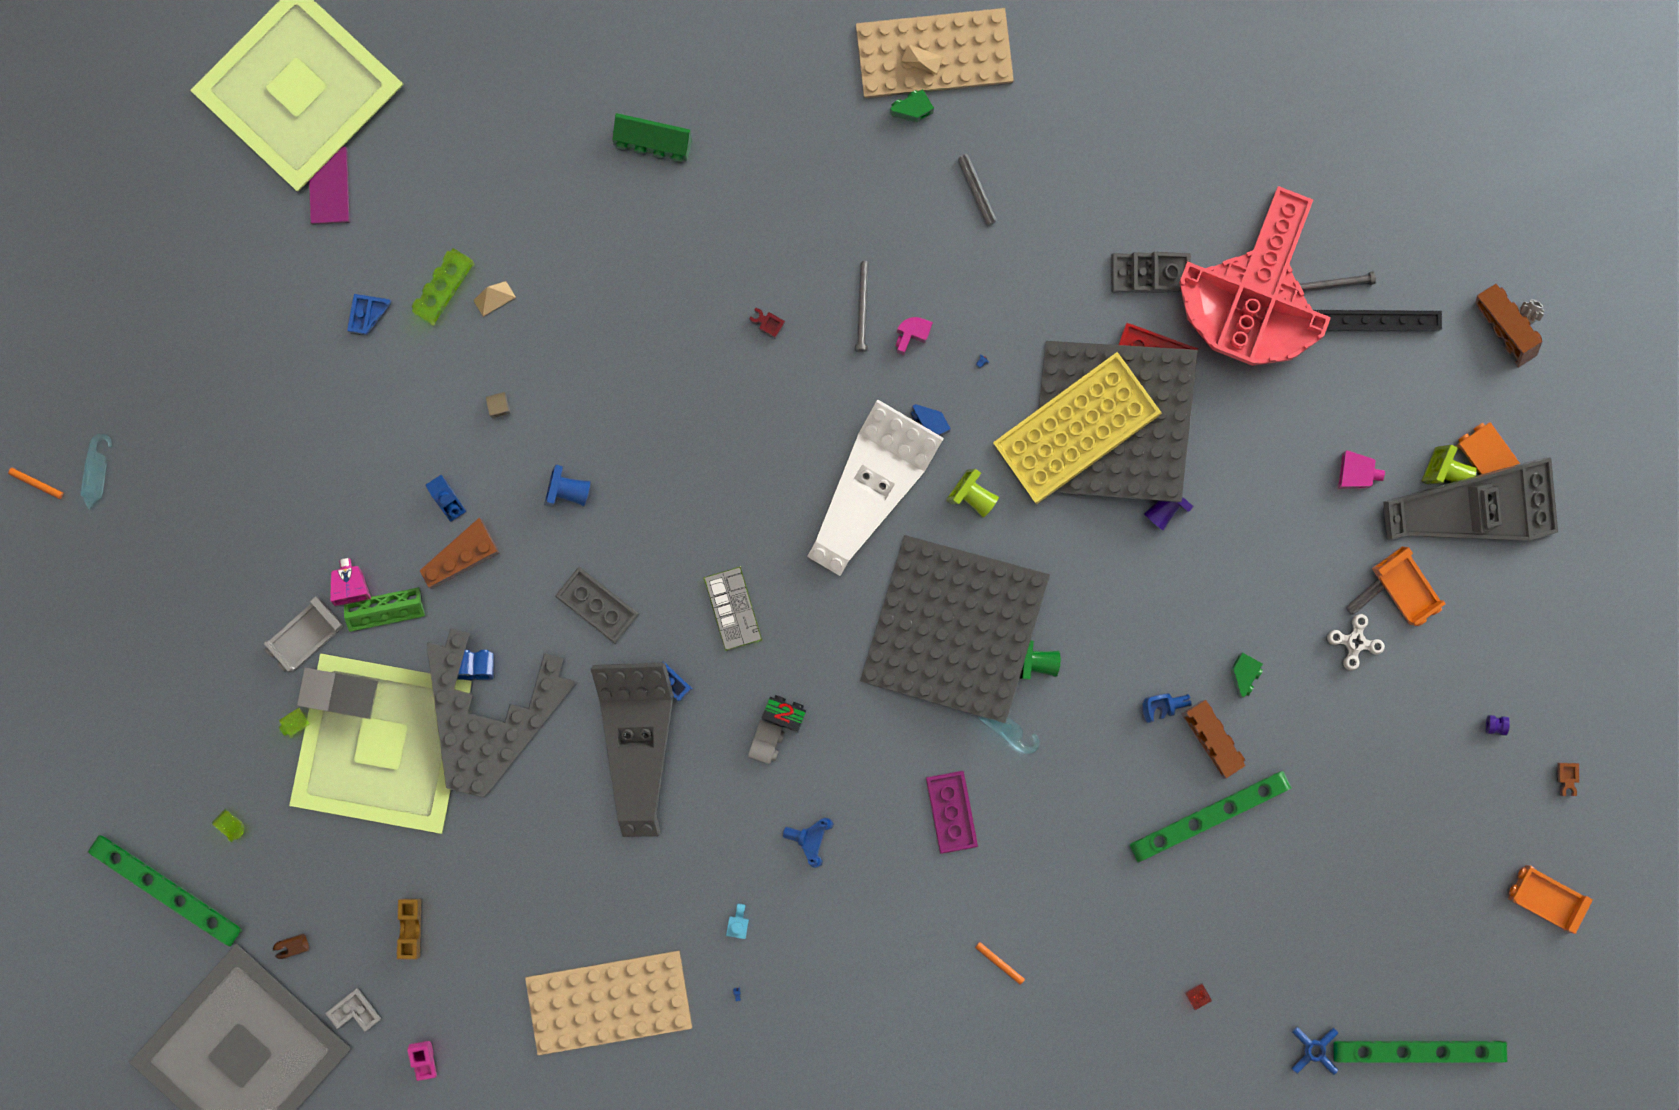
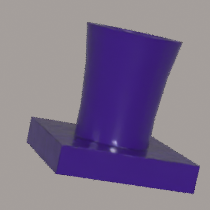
[1143,497,1194,531]

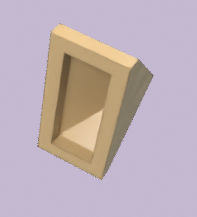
[901,44,943,75]
[473,281,516,317]

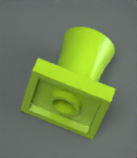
[1421,445,1476,485]
[946,469,999,518]

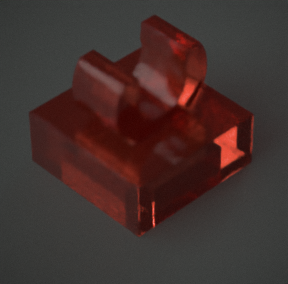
[1185,983,1212,1010]

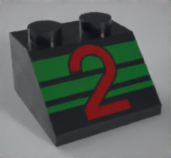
[762,695,806,733]

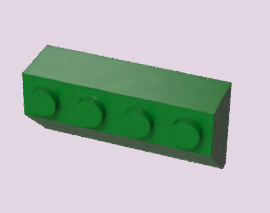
[612,113,692,162]

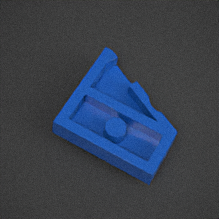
[347,294,391,335]

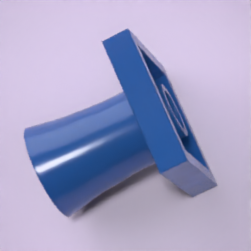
[544,465,590,507]

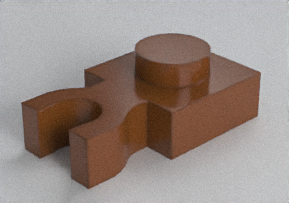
[1558,763,1579,796]

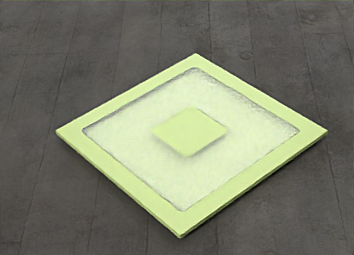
[190,0,404,192]
[289,653,472,834]

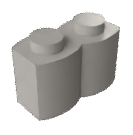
[748,720,785,764]

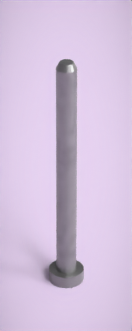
[855,261,868,352]
[1300,271,1376,291]

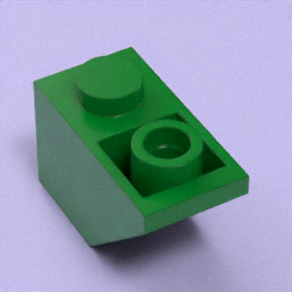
[890,89,934,122]
[1230,652,1263,698]

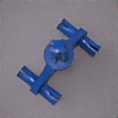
[783,818,834,868]

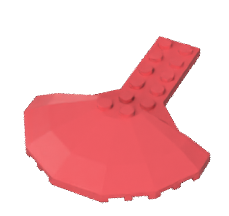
[1179,186,1331,366]

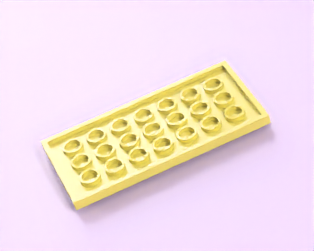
[993,352,1162,504]

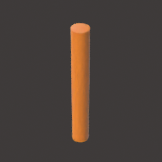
[8,468,63,499]
[975,942,1025,985]

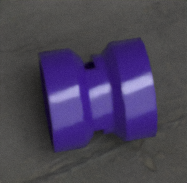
[1485,715,1510,736]

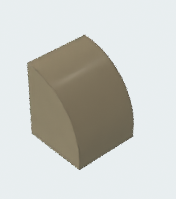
[486,392,511,419]

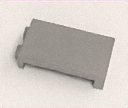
[263,596,344,673]

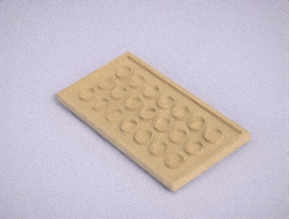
[856,8,1014,98]
[525,950,692,1055]

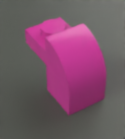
[895,317,933,355]
[407,1041,437,1081]

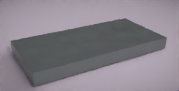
[555,567,639,644]

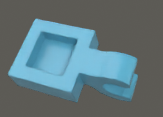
[726,903,749,939]

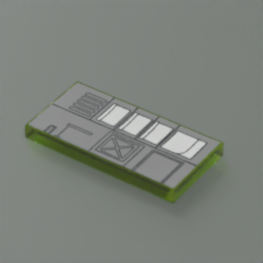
[704,567,762,651]

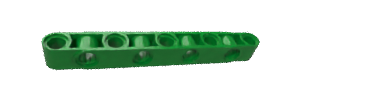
[1129,771,1292,863]
[87,835,242,947]
[1333,1041,1508,1063]

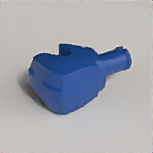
[1142,693,1192,723]

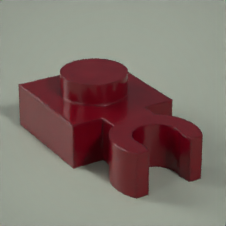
[749,308,785,339]

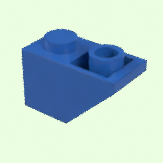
[910,404,951,436]
[426,474,466,522]

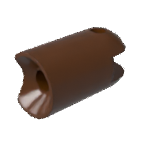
[272,933,309,959]

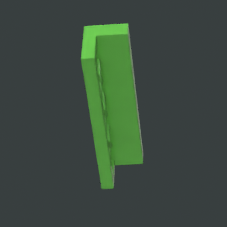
[344,587,425,632]

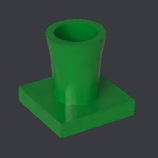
[1019,640,1061,681]

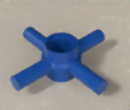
[1292,1026,1339,1075]

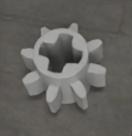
[1520,299,1544,323]

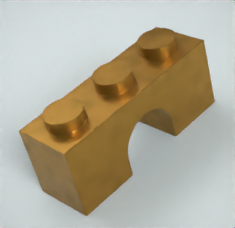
[397,899,421,959]

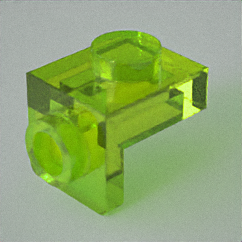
[279,708,310,739]
[212,808,245,842]

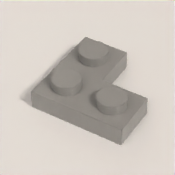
[325,988,381,1032]

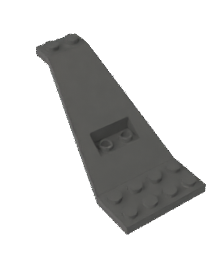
[1383,457,1558,540]
[591,662,674,837]

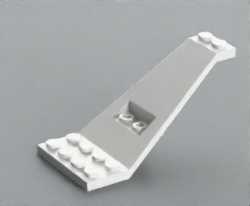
[807,400,944,576]

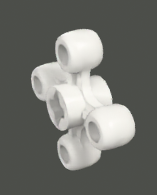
[1327,614,1385,671]

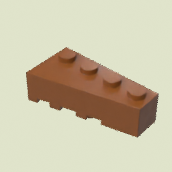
[1475,284,1543,368]
[419,518,500,589]
[1181,700,1246,779]

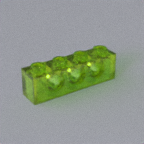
[412,248,475,327]

